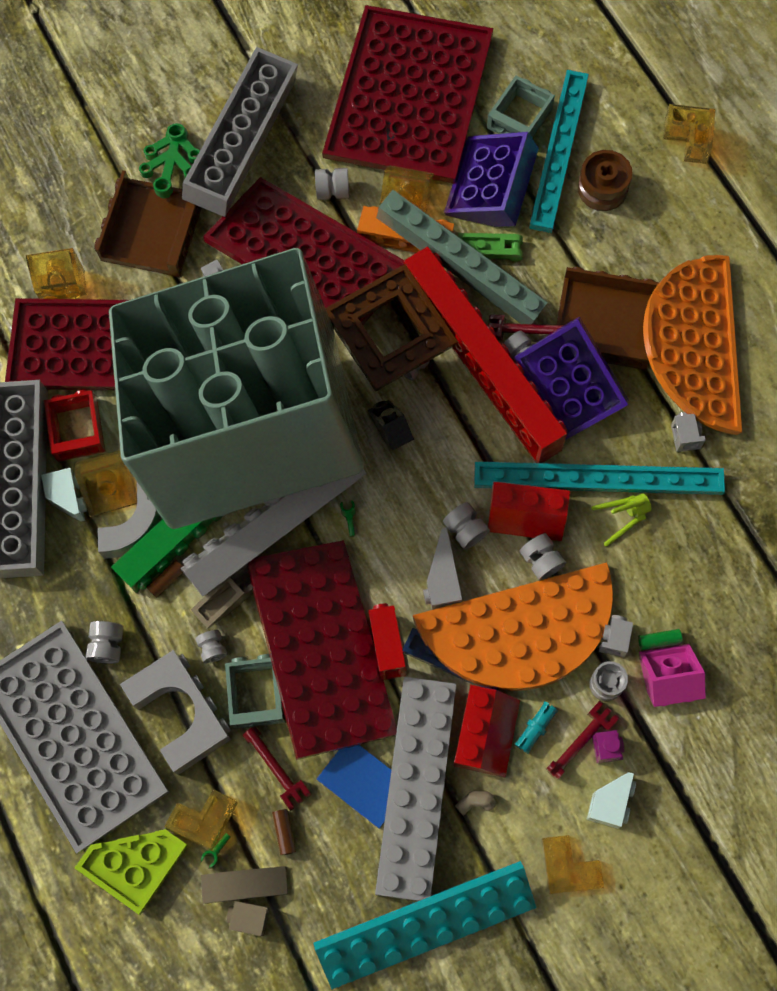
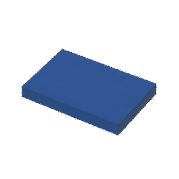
[317,745,392,829]

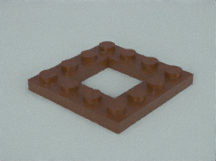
[326,264,458,392]

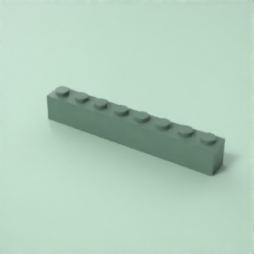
[376,190,548,324]

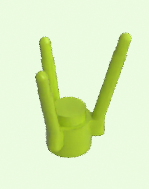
[591,493,651,547]

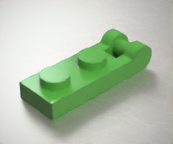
[458,233,523,261]

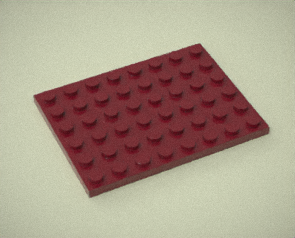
[322,5,494,184]

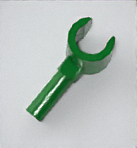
[340,500,356,537]
[201,833,231,869]

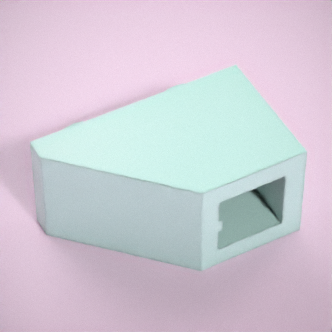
[41,468,87,522]
[587,772,636,829]

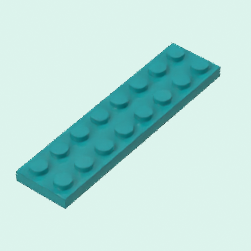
[313,861,537,989]

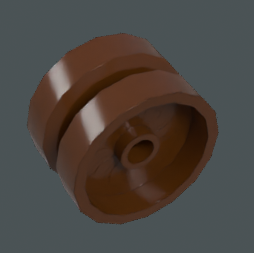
[578,150,632,211]

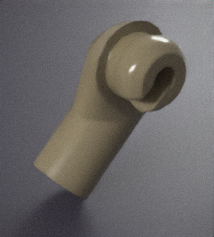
[455,791,496,816]

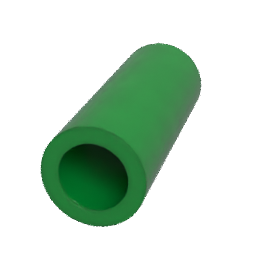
[638,629,683,651]

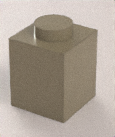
[226,901,270,936]

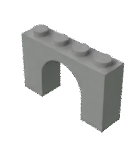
[120,650,231,775]

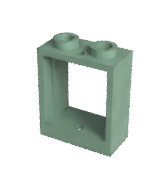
[487,75,555,138]
[225,654,285,729]

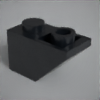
[368,400,414,450]

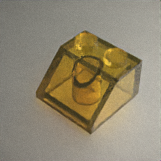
[380,165,434,213]
[26,248,87,299]
[75,450,137,517]

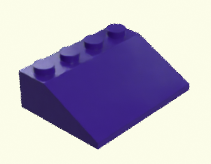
[444,132,539,227]
[514,317,629,440]

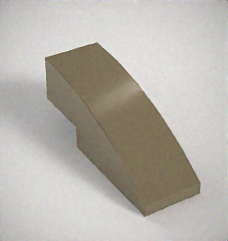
[191,565,254,629]
[201,866,288,904]

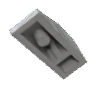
[423,527,462,610]

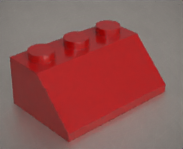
[488,482,570,541]
[454,684,521,778]

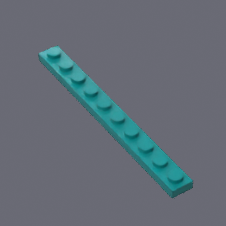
[474,462,725,495]

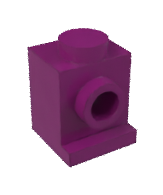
[592,730,625,764]

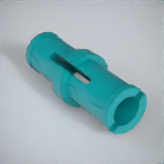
[515,701,558,754]

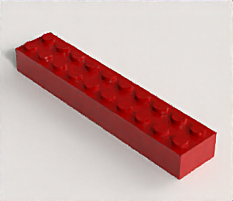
[404,246,567,463]

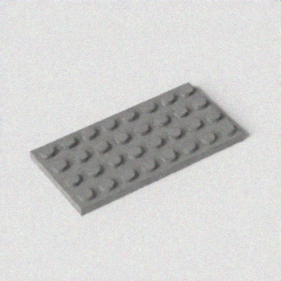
[0,621,170,854]

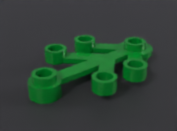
[139,123,200,198]

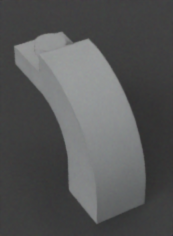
[98,483,161,559]

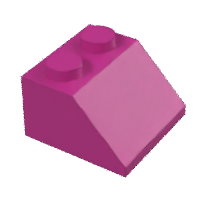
[639,644,706,707]

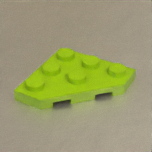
[75,829,188,915]

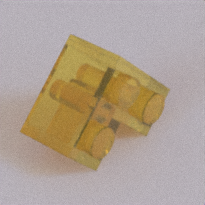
[663,104,716,164]

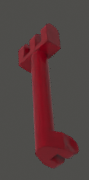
[488,315,563,341]
[546,700,619,780]
[242,726,312,811]

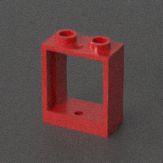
[44,390,106,462]
[368,603,406,680]

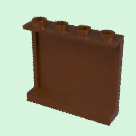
[94,170,202,277]
[556,267,659,370]

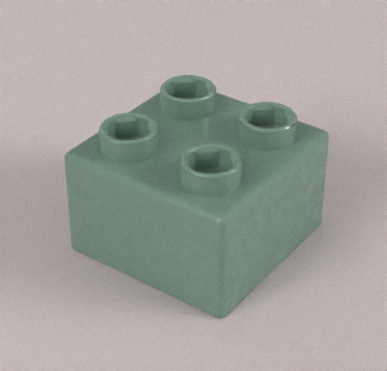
[109,248,364,529]

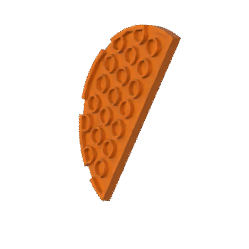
[643,255,742,435]
[413,562,613,691]

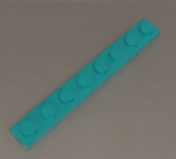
[529,70,589,233]

